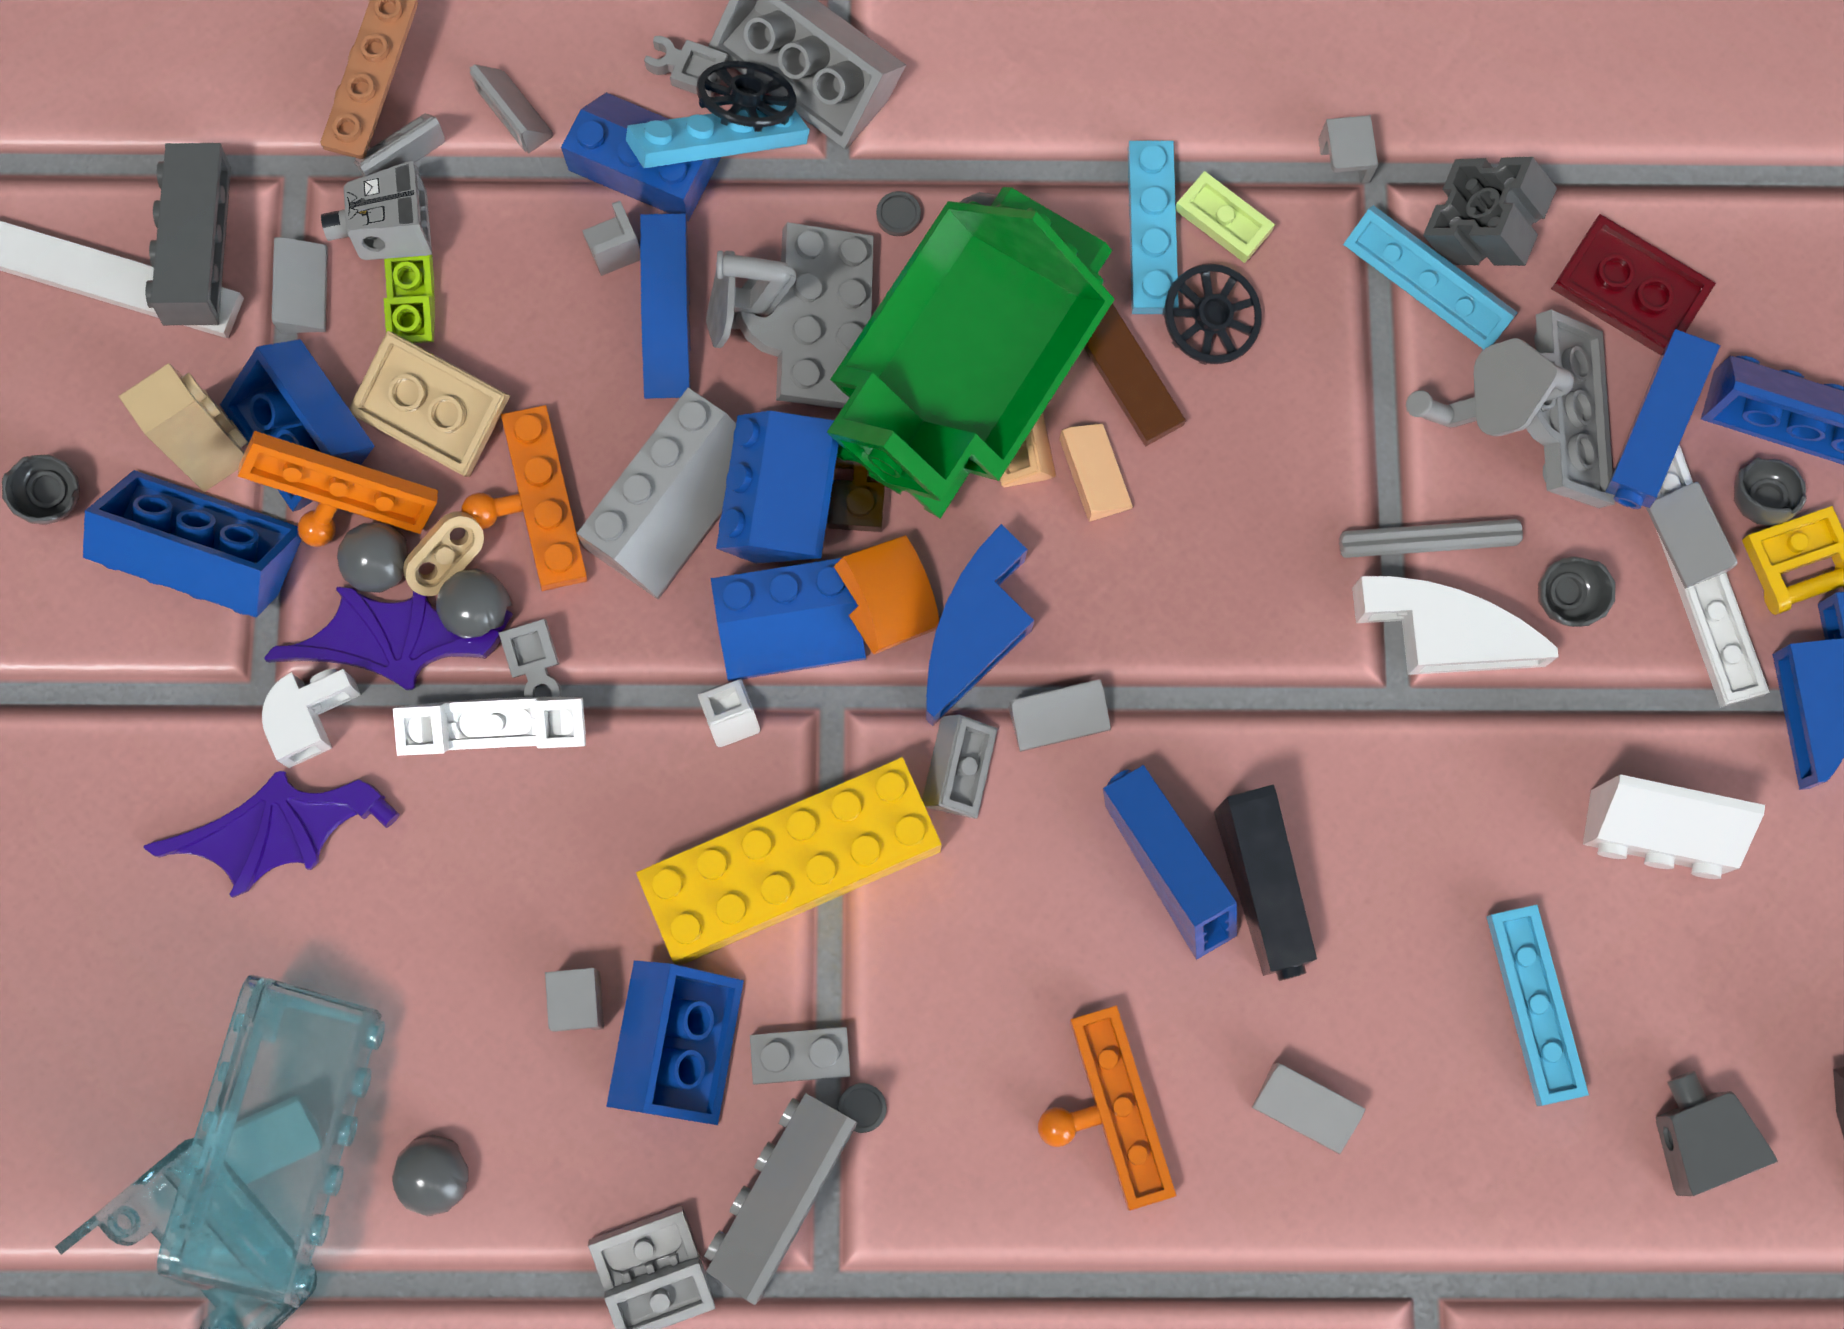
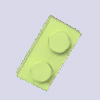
[1176,171,1275,263]

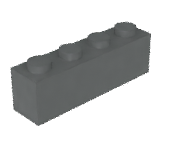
[145,143,231,326]

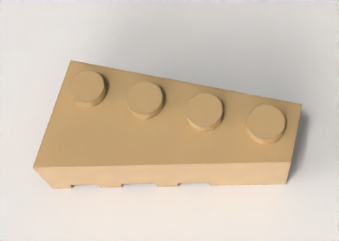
[118,363,248,492]

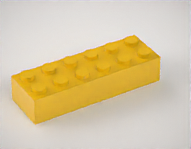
[636,757,942,966]

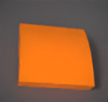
[834,535,939,655]

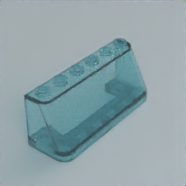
[157,975,385,1309]

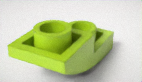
[383,255,435,343]

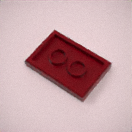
[1551,214,1716,355]

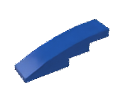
[640,213,691,399]

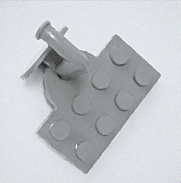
[706,222,874,409]
[1406,309,1615,508]

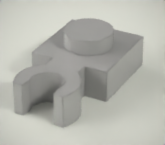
[644,36,729,97]
[499,619,562,697]

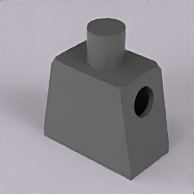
[1656,1071,1778,1196]

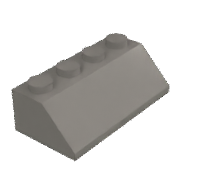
[708,0,906,149]
[577,388,736,599]
[704,1093,858,1305]

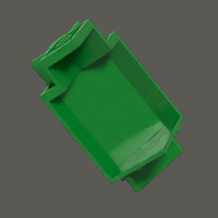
[827,187,1115,519]

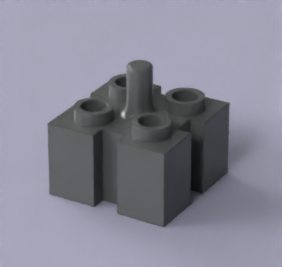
[1423,157,1557,266]

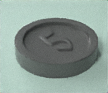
[876,191,921,236]
[838,1083,887,1133]

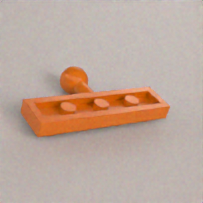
[461,405,587,591]
[237,431,438,547]
[1038,1005,1177,1211]

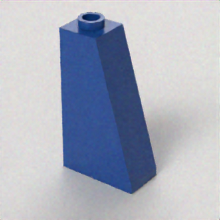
[1605,329,1720,509]
[1103,765,1237,960]

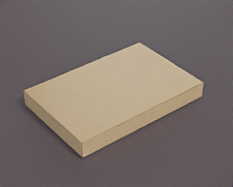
[349,331,510,477]

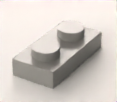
[750,1027,850,1085]

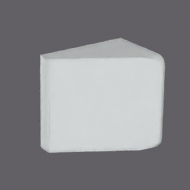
[698,679,760,747]

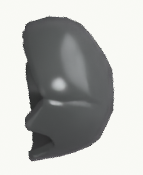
[2,454,80,525]
[1734,457,1807,526]
[337,522,408,593]
[1538,556,1615,627]
[436,568,512,639]
[392,1134,469,1216]

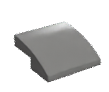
[588,1206,715,1329]

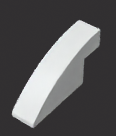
[1352,576,1559,675]

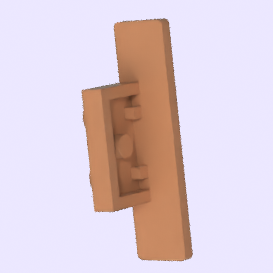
[320,0,418,159]

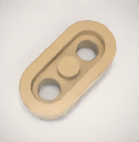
[403,511,484,596]

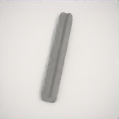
[1339,519,1523,558]

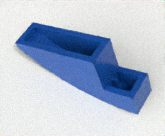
[926,524,1034,726]
[1772,592,1844,790]

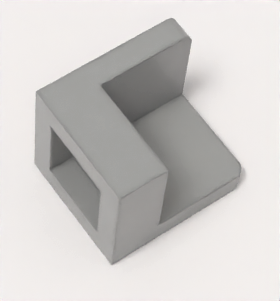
[1318,115,1378,183]
[582,201,640,276]
[545,968,604,1032]

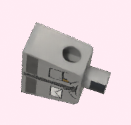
[321,161,432,260]

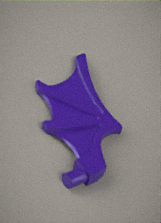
[264,587,513,690]
[144,771,400,898]

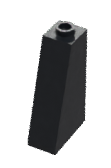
[1214,784,1317,981]

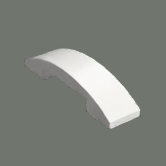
[393,697,587,756]

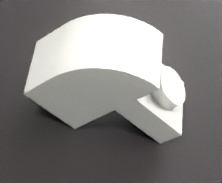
[262,669,361,768]

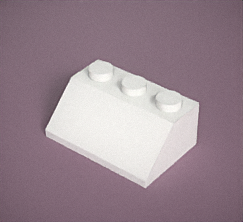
[1583,774,1765,879]

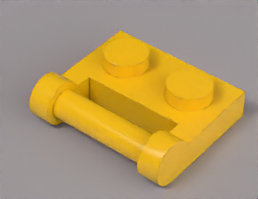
[1742,506,1844,615]

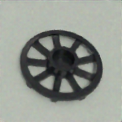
[696,61,797,132]
[1162,264,1262,365]

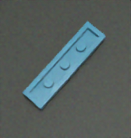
[626,105,810,168]
[1127,141,1179,314]
[1343,205,1518,350]
[1486,905,1589,1106]

